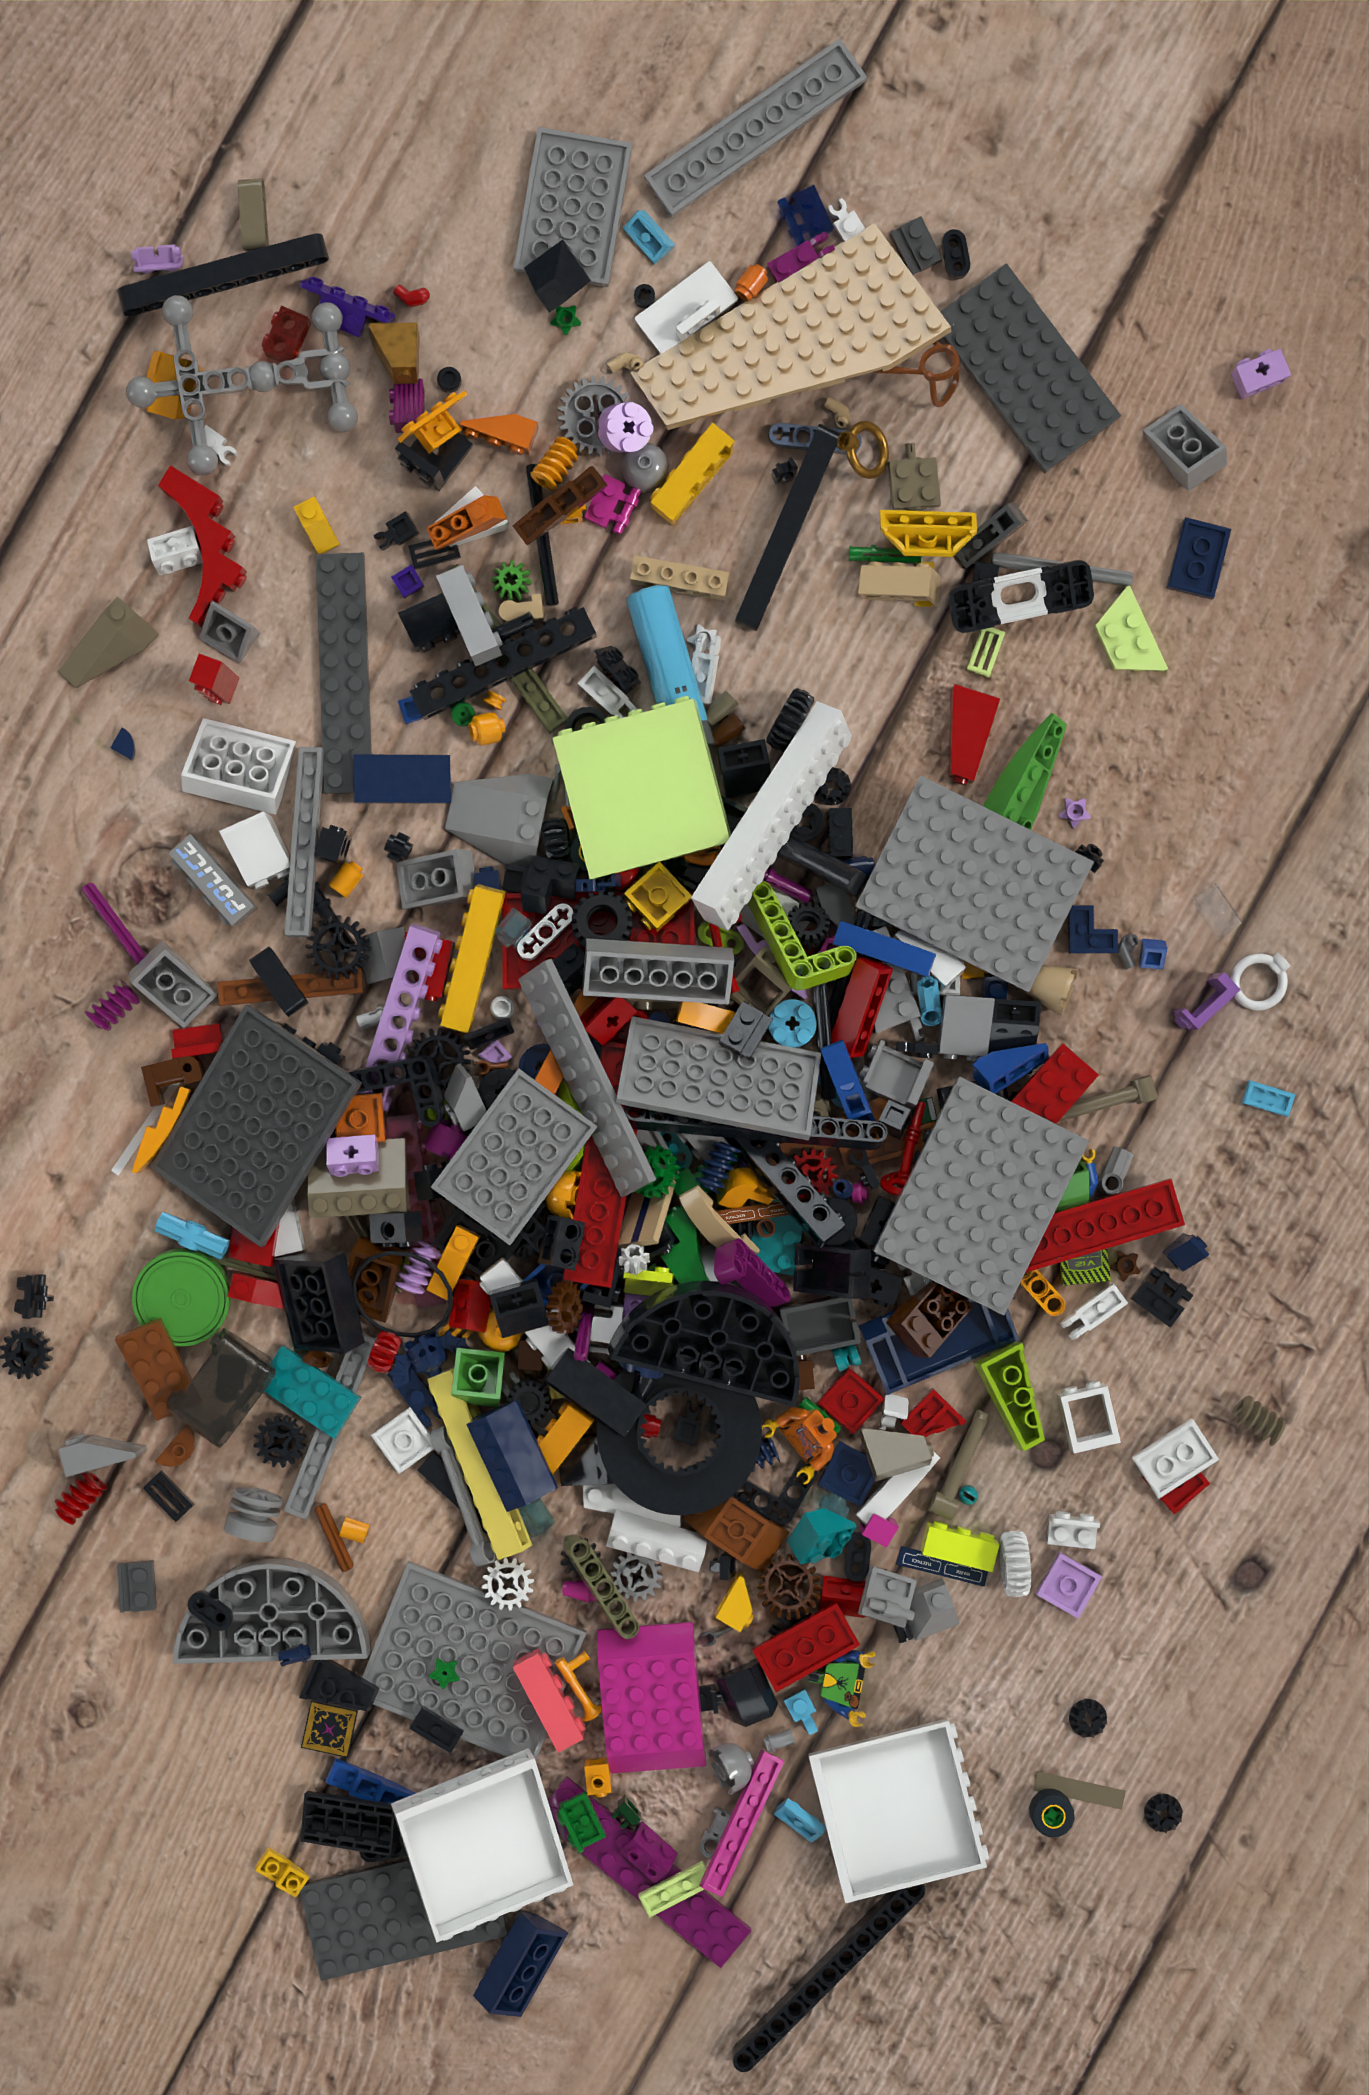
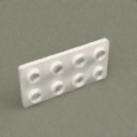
[635,261,738,354]

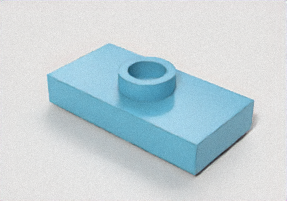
[1241,1080,1296,1117]

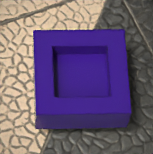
[391,565,425,599]

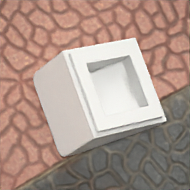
[881,1394,909,1420]

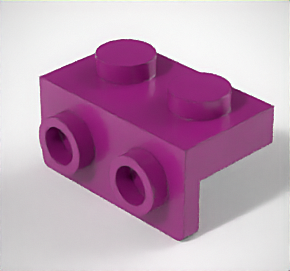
[620,1821,678,1883]

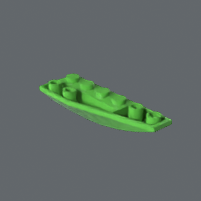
[983,713,1067,830]

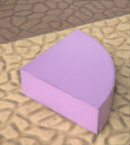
[478,1040,512,1063]

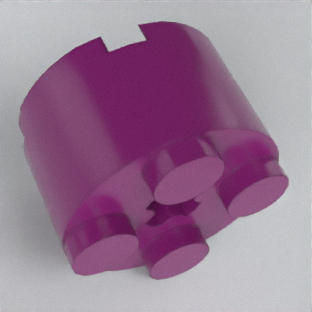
[424,1116,473,1160]

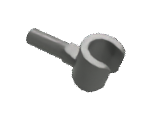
[698,1625,733,1647]

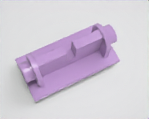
[131,244,184,273]

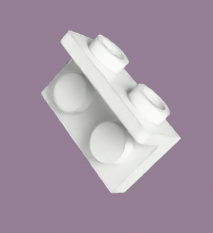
[147,526,203,575]
[1046,1511,1100,1549]

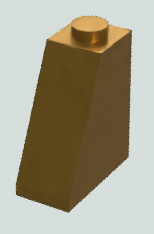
[369,322,420,384]

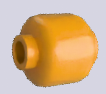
[468,712,506,746]

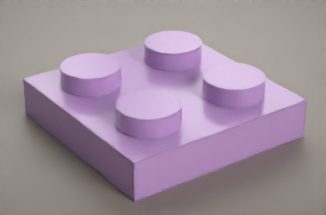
[1036,1552,1102,1619]

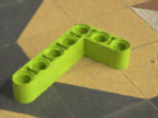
[748,881,856,991]

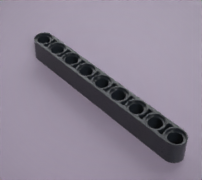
[117,233,329,316]
[735,424,841,631]

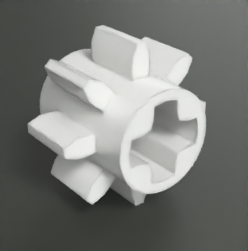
[619,1244,649,1275]

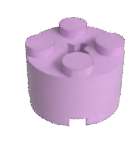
[598,402,653,453]

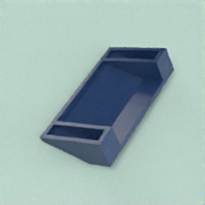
[858,1297,1019,1395]

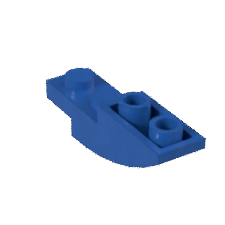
[820,1040,876,1121]

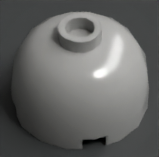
[621,443,669,493]
[709,1743,753,1795]

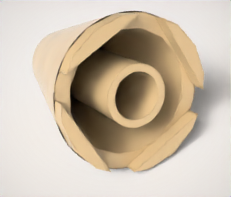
[1011,965,1078,1015]

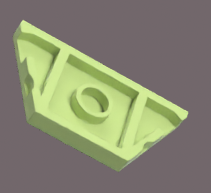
[1094,586,1168,672]

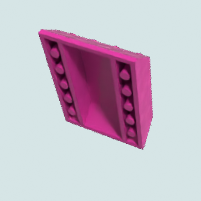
[598,1622,707,1774]

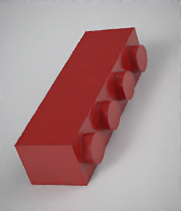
[189,653,240,705]
[831,957,893,1058]

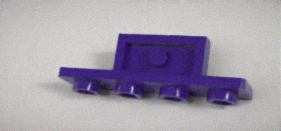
[300,277,395,337]

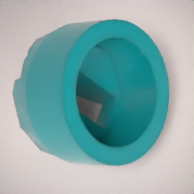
[958,1485,978,1505]

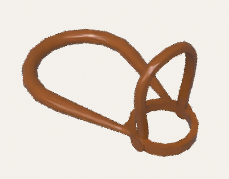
[873,341,960,407]

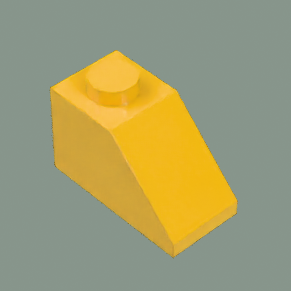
[293,496,340,554]
[715,1571,754,1632]

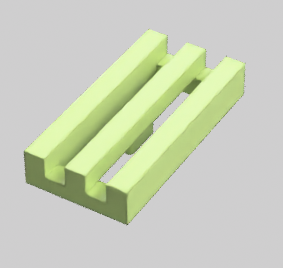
[966,627,1005,678]

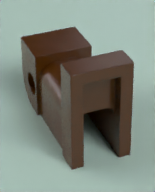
[141,1056,205,1107]

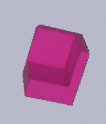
[859,1513,899,1548]

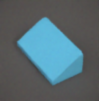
[623,210,675,264]

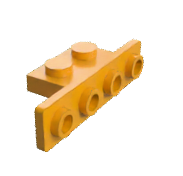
[397,390,467,453]

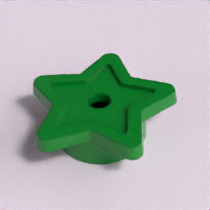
[550,305,581,335]
[429,1658,460,1689]

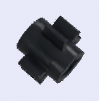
[384,832,413,863]
[1075,844,1104,873]

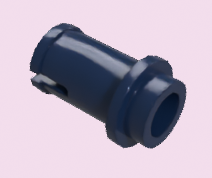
[278,1643,311,1667]

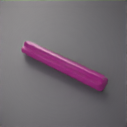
[82,882,146,964]
[573,1301,595,1362]

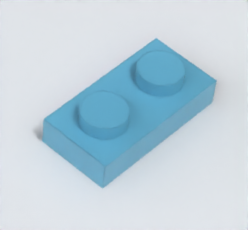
[774,1798,826,1843]

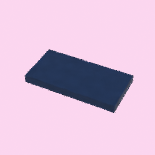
[353,754,451,804]

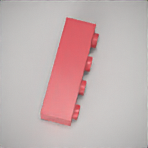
[513,1648,586,1753]

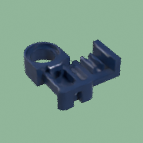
[575,874,621,893]

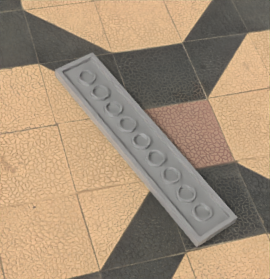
[644,39,867,217]
[518,959,657,1198]

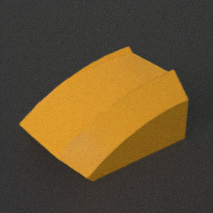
[145,351,203,420]

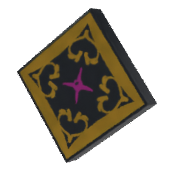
[301,1700,359,1758]

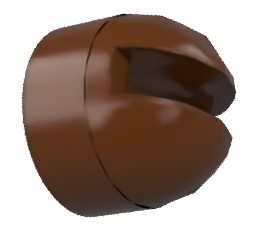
[755,1218,776,1238]

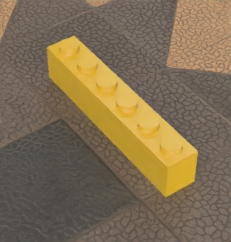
[438,884,506,1033]

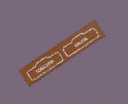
[716,1202,790,1224]

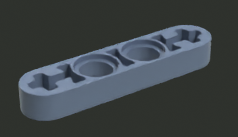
[769,423,862,455]

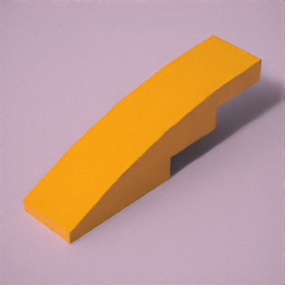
[675,1001,764,1042]
[131,1086,194,1173]

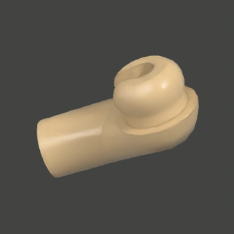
[606,352,643,374]
[824,396,851,430]

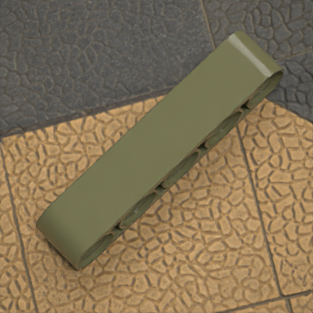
[563,1534,639,1639]

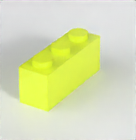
[920,1520,1000,1572]

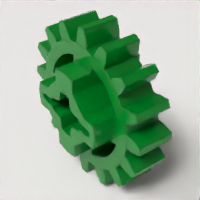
[636,1145,680,1198]

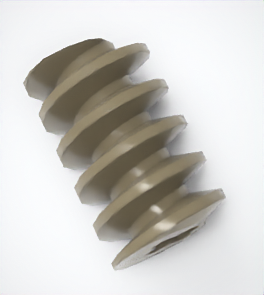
[1231,1395,1286,1446]

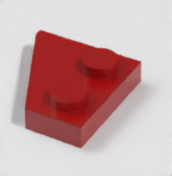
[900,1388,967,1437]

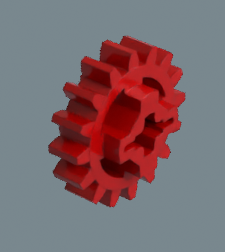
[786,1147,838,1198]

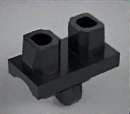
[14,1274,54,1319]

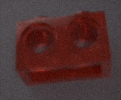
[262,305,311,363]

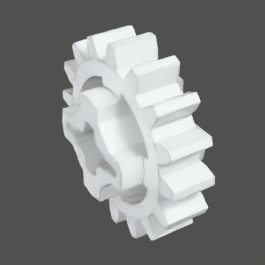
[481,1557,534,1611]

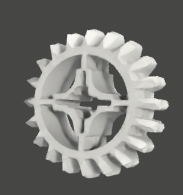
[999,1531,1031,1597]

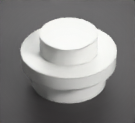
[490,996,514,1020]

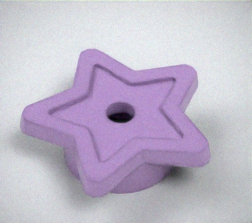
[1060,798,1091,828]

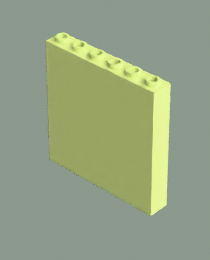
[553,696,731,879]

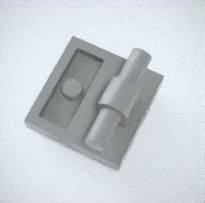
[858,1566,917,1628]

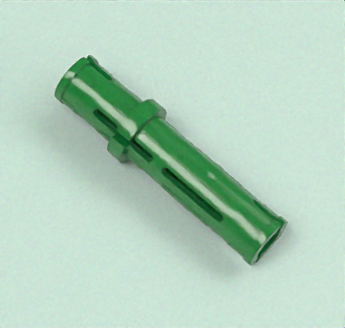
[849,545,922,563]

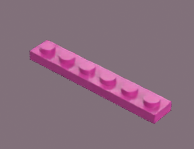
[699,1749,784,1897]

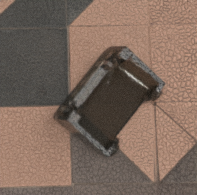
[166,1328,276,1448]

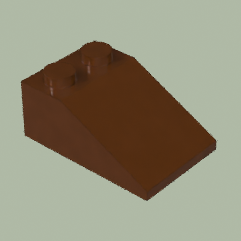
[348,1236,406,1323]

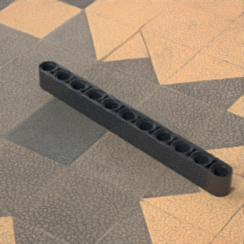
[624,1105,888,1150]
[732,1884,926,2072]

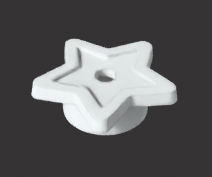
[687,624,717,650]

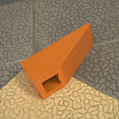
[460,414,539,455]
[426,495,507,550]

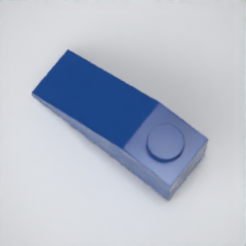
[972,1043,1049,1094]

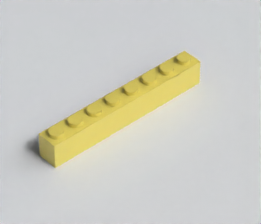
[427,1368,532,1560]

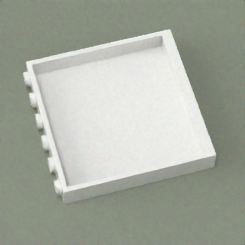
[809,1719,989,1903]
[391,1748,573,1942]

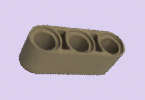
[238,178,269,250]

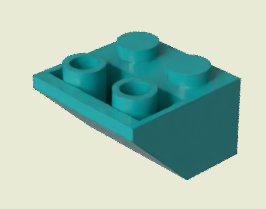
[787,1508,857,1565]

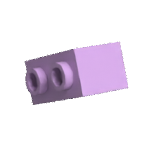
[1231,348,1291,400]
[327,1135,379,1177]

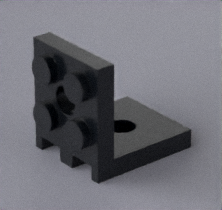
[395,433,473,491]

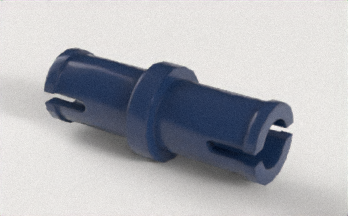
[833,1179,853,1200]

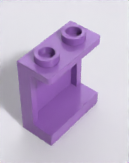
[1172,972,1241,1030]

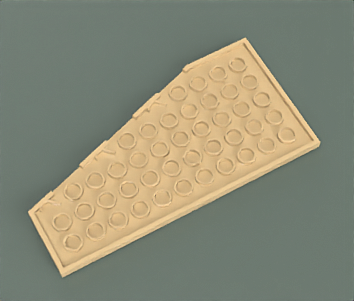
[630,223,951,430]

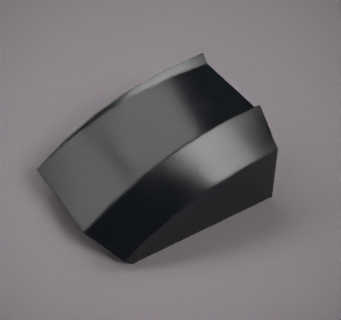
[715,1658,778,1727]

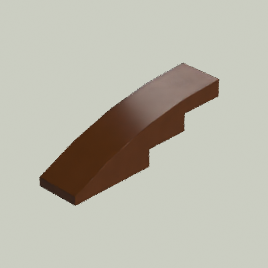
[513,466,608,545]

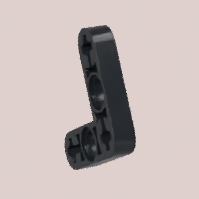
[733,1460,817,1525]

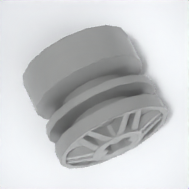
[224,1487,283,1542]

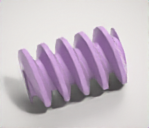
[395,1241,442,1294]

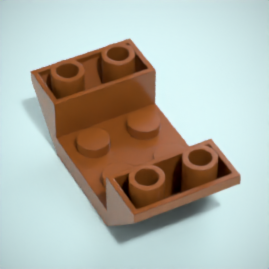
[683,1496,789,1572]

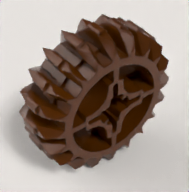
[756,1554,822,1621]

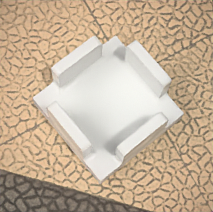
[589,1302,624,1355]

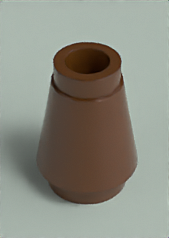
[712,714,746,747]

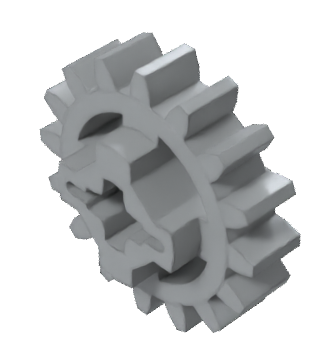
[611,1552,663,1602]

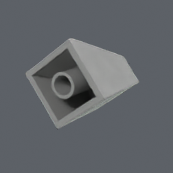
[937,995,995,1061]

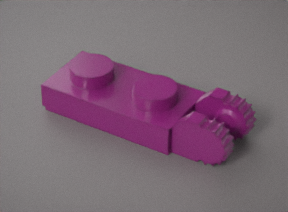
[767,232,836,283]

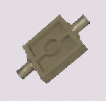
[888,443,941,511]

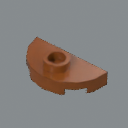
[155,1423,195,1467]

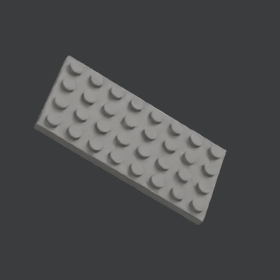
[616,1016,821,1140]

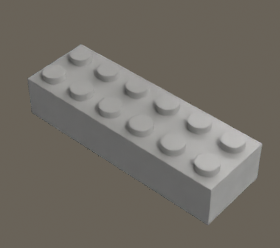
[582,938,734,1004]

